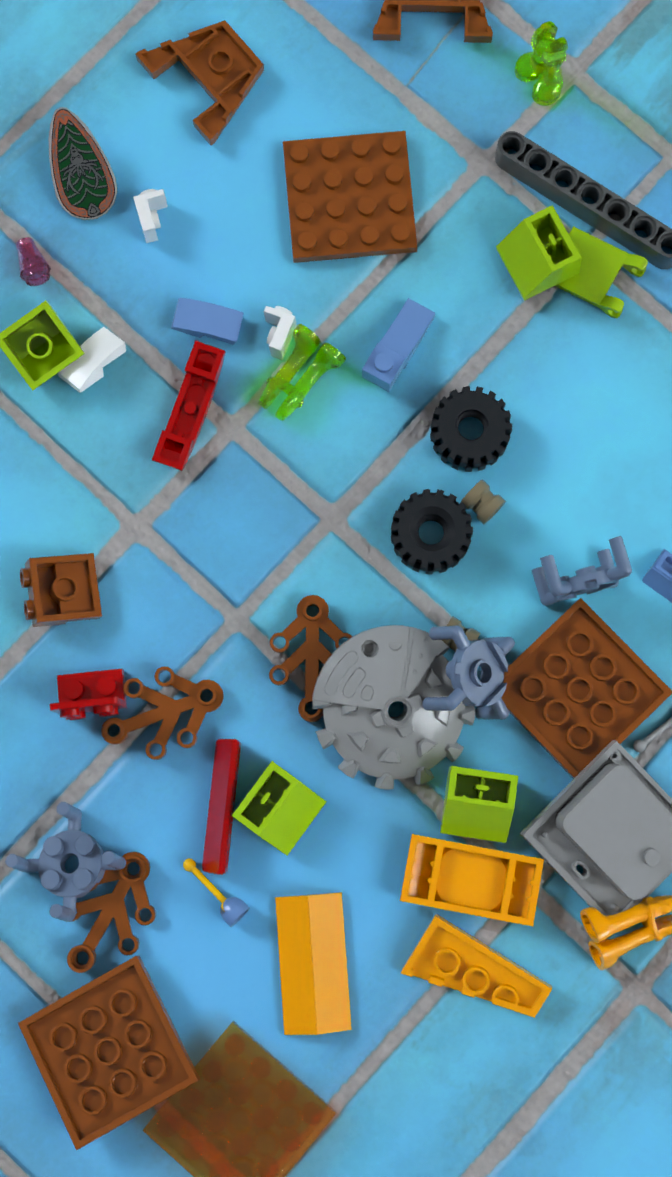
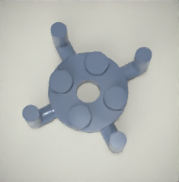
[531,536,632,606]
[423,626,515,720]
[5,802,126,922]

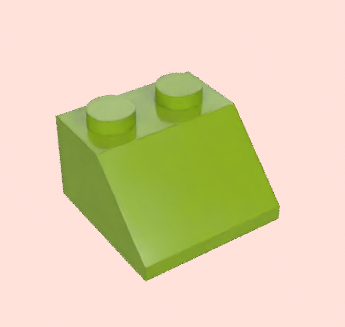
[0,300,85,391]

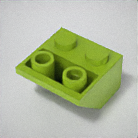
[496,205,582,301]
[232,761,327,856]
[440,766,518,843]

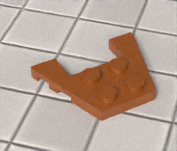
[373,0,493,43]
[135,20,264,145]

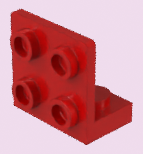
[50,668,127,720]

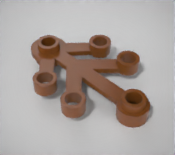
[269,595,352,723]
[101,666,224,760]
[67,852,156,973]

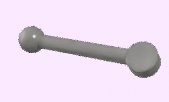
[633,717,672,752]

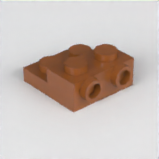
[20,553,102,627]

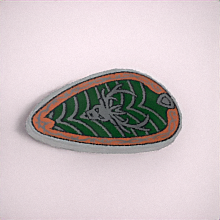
[48,107,118,220]

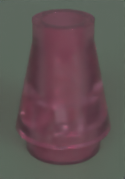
[16,237,51,286]

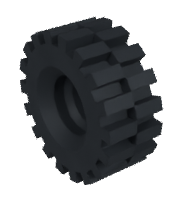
[430,386,512,472]
[391,489,473,574]

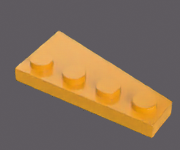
[401,914,552,1018]

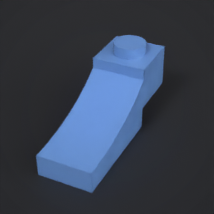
[362,298,435,392]

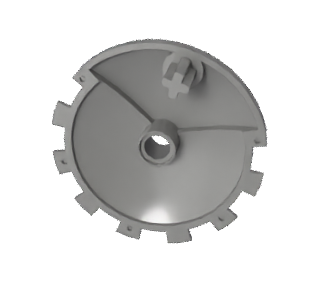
[312,625,475,790]

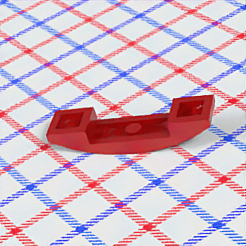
[152,340,226,471]

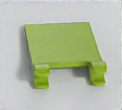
[555,226,648,319]

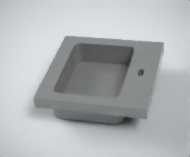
[520,740,672,915]

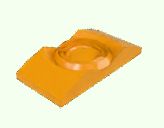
[400,834,544,927]

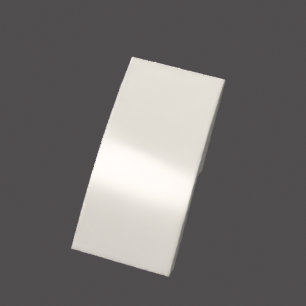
[58,327,126,393]

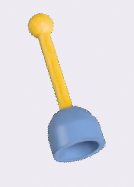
[183,858,250,927]

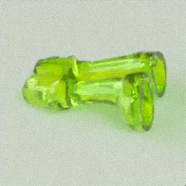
[514,21,568,106]
[258,324,346,421]

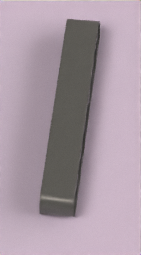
[495,131,672,269]

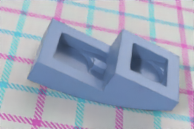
[171,298,244,345]

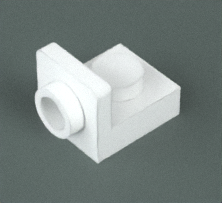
[133,189,168,243]
[264,306,297,360]

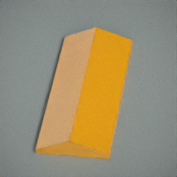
[275,892,352,1035]

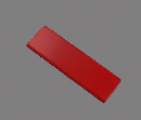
[202,739,241,875]

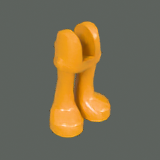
[580,895,672,971]

